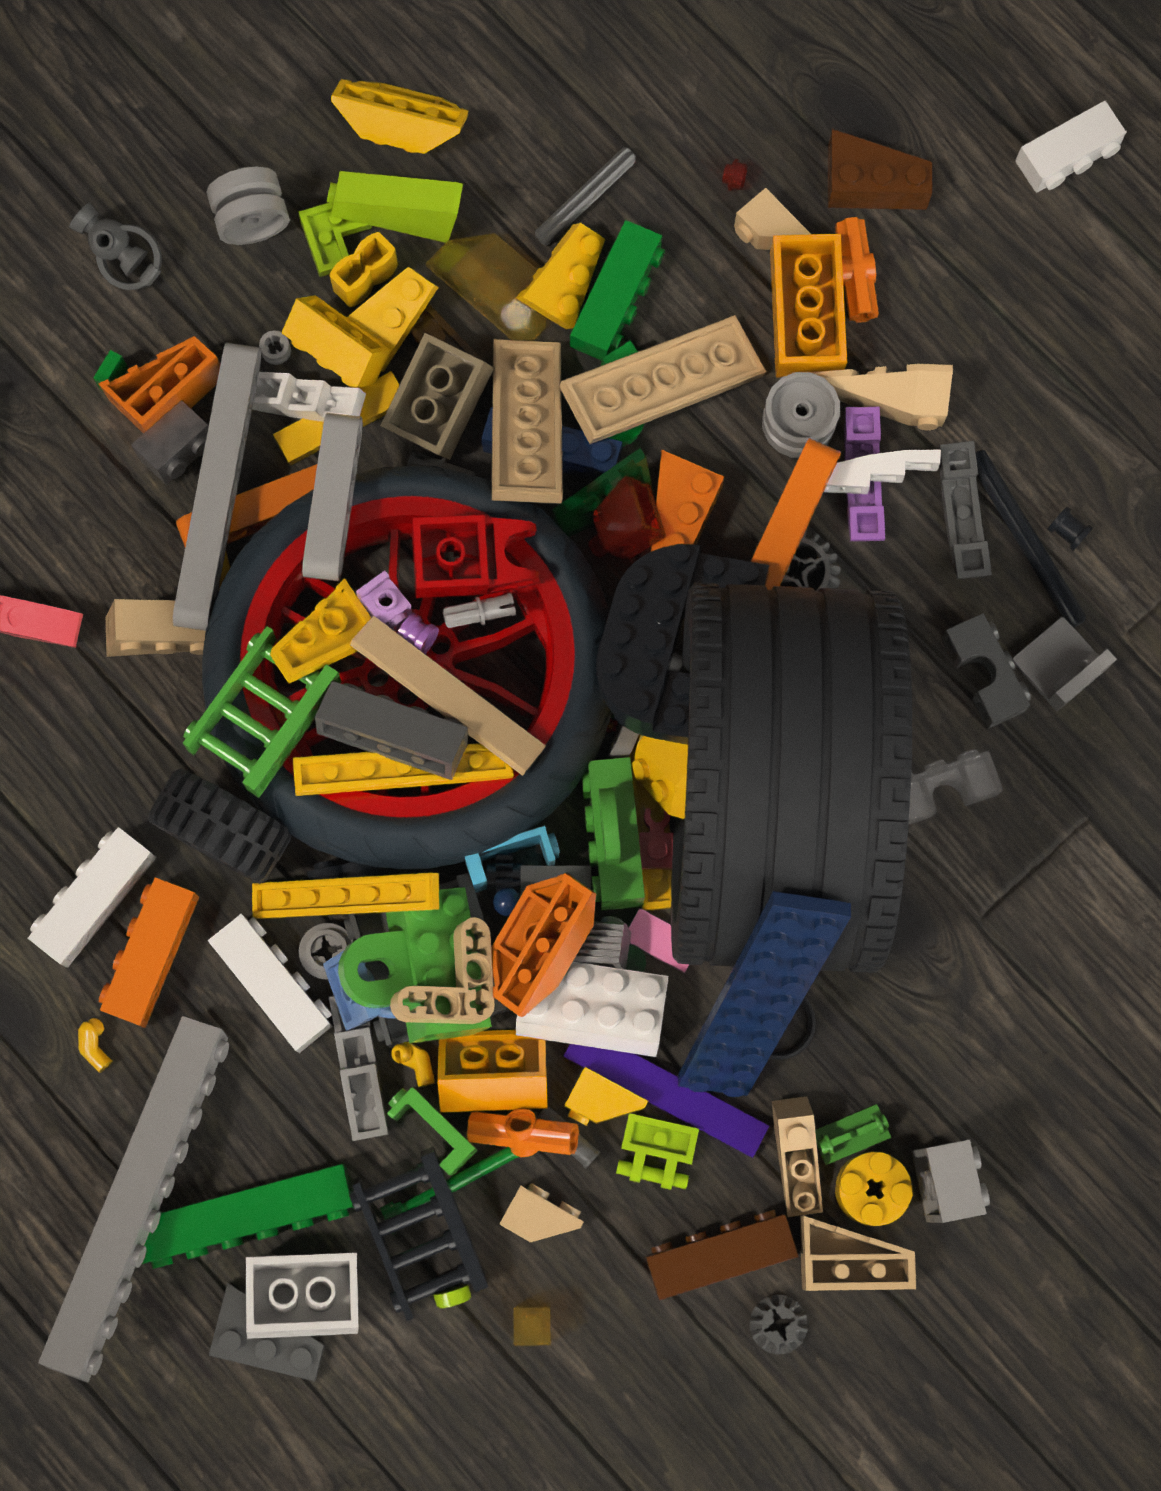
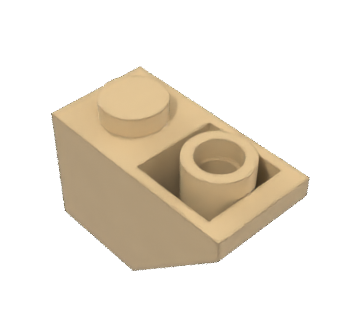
[500,1183,584,1242]

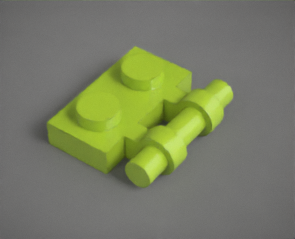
[616,1113,699,1190]

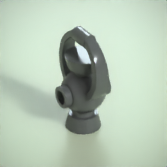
[69,202,162,290]

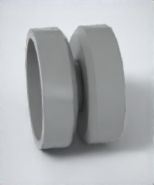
[206,166,290,245]
[762,372,840,458]

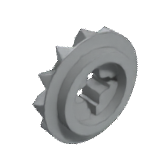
[299,923,353,979]

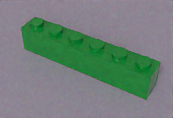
[142,1164,354,1269]

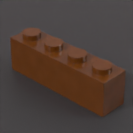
[646,1209,798,1300]

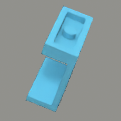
[465,826,560,893]

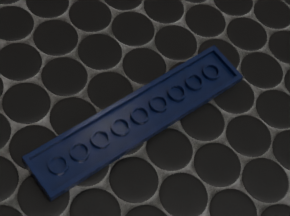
[678,891,851,1097]

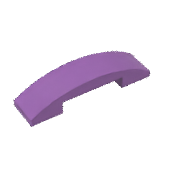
[844,407,885,541]

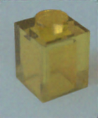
[513,1306,551,1346]

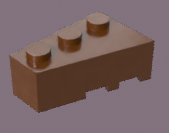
[828,129,932,210]

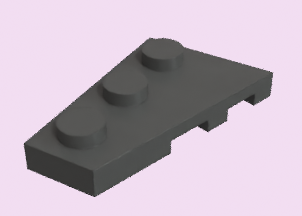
[209,1282,325,1381]

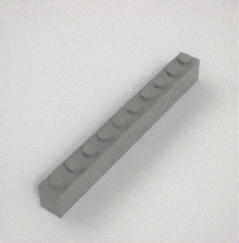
[38,1016,229,1382]

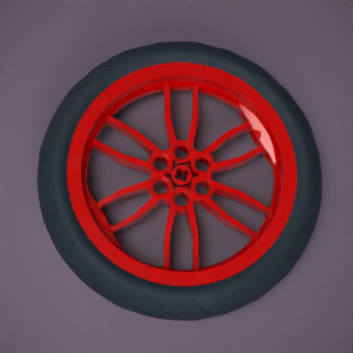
[202,465,612,870]

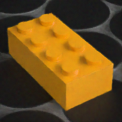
[770,234,847,378]

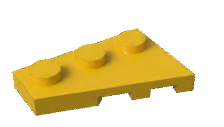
[516,223,605,329]
[346,267,439,372]
[270,578,371,684]

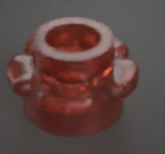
[722,159,748,192]

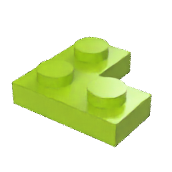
[298,203,372,277]

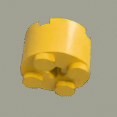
[835,1152,913,1226]

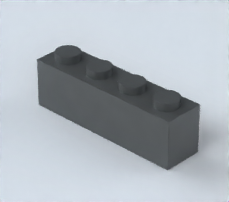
[315,681,468,780]

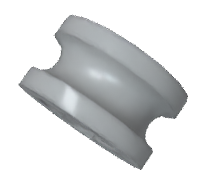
[259,330,291,365]

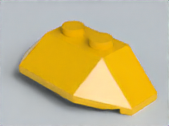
[331,79,469,154]
[632,735,688,819]

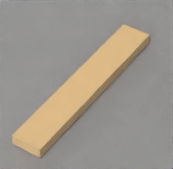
[350,616,546,776]

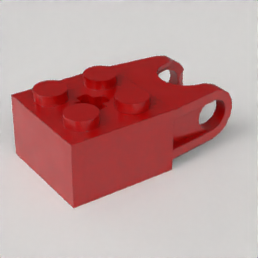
[412,515,540,598]

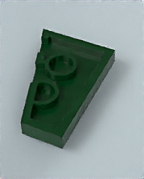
[552,448,655,537]

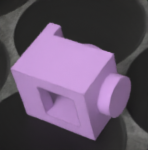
[356,571,412,631]

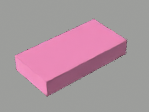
[629,908,689,973]

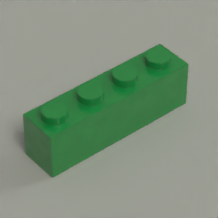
[570,220,665,361]

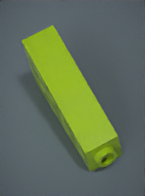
[327,171,463,243]

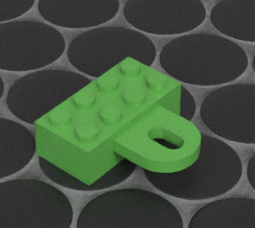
[581,757,645,911]
[338,887,492,1044]

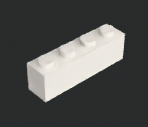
[28,827,157,968]
[208,914,333,1053]

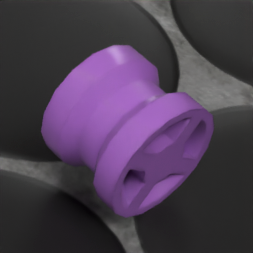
[397,613,439,654]

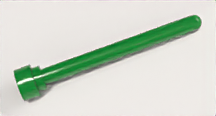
[380,1147,519,1233]

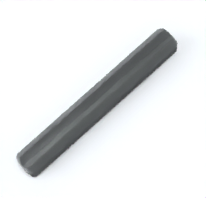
[535,147,636,246]

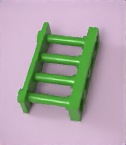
[183,626,342,798]

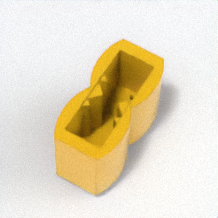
[330,232,398,307]

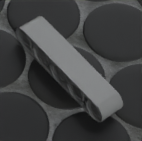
[303,413,363,581]

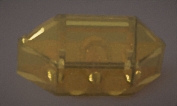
[426,233,546,341]

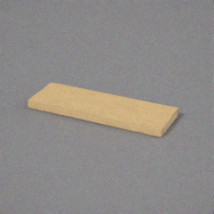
[559,315,766,444]
[492,339,563,503]

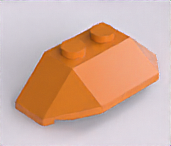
[491,873,596,1017]

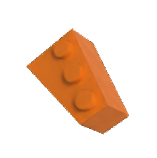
[98,336,221,434]
[651,450,724,552]

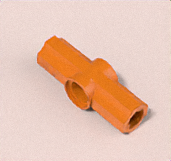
[835,217,879,323]
[467,1109,579,1157]

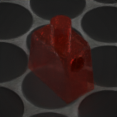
[588,476,666,560]

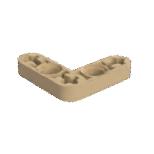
[390,917,495,1024]

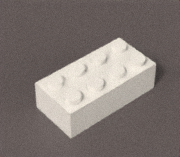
[516,962,669,1057]

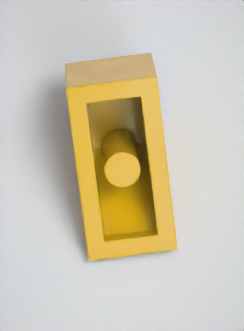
[565,1067,648,1126]

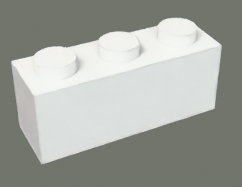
[1015,101,1127,193]

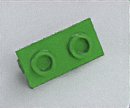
[815,1104,891,1165]

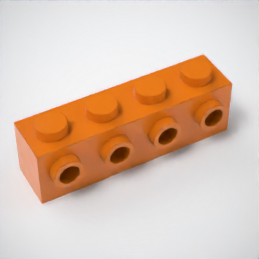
[99,877,199,1028]

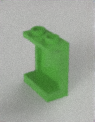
[387,1087,478,1176]

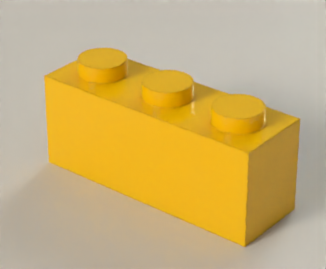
[282,295,391,388]

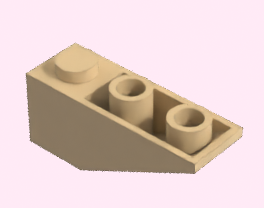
[772,1096,823,1217]

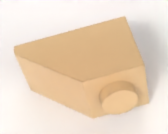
[734,188,811,250]

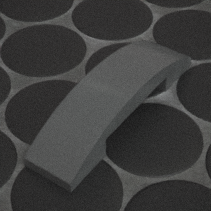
[939,441,992,580]

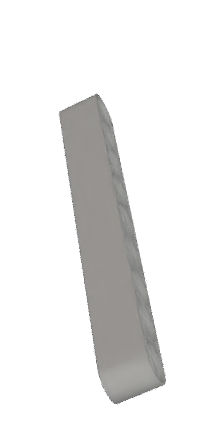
[173,343,261,631]

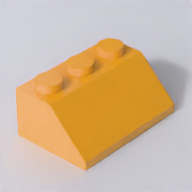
[438,1030,548,1112]

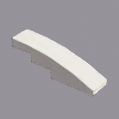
[252,372,366,422]
[824,450,941,494]

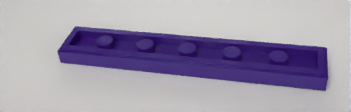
[563,1044,769,1158]

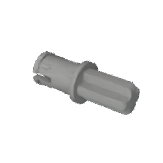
[443,593,516,628]

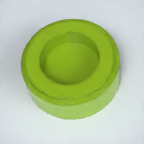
[433,1284,471,1308]

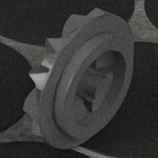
[750,1295,808,1354]

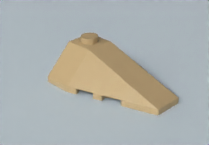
[812,364,953,430]

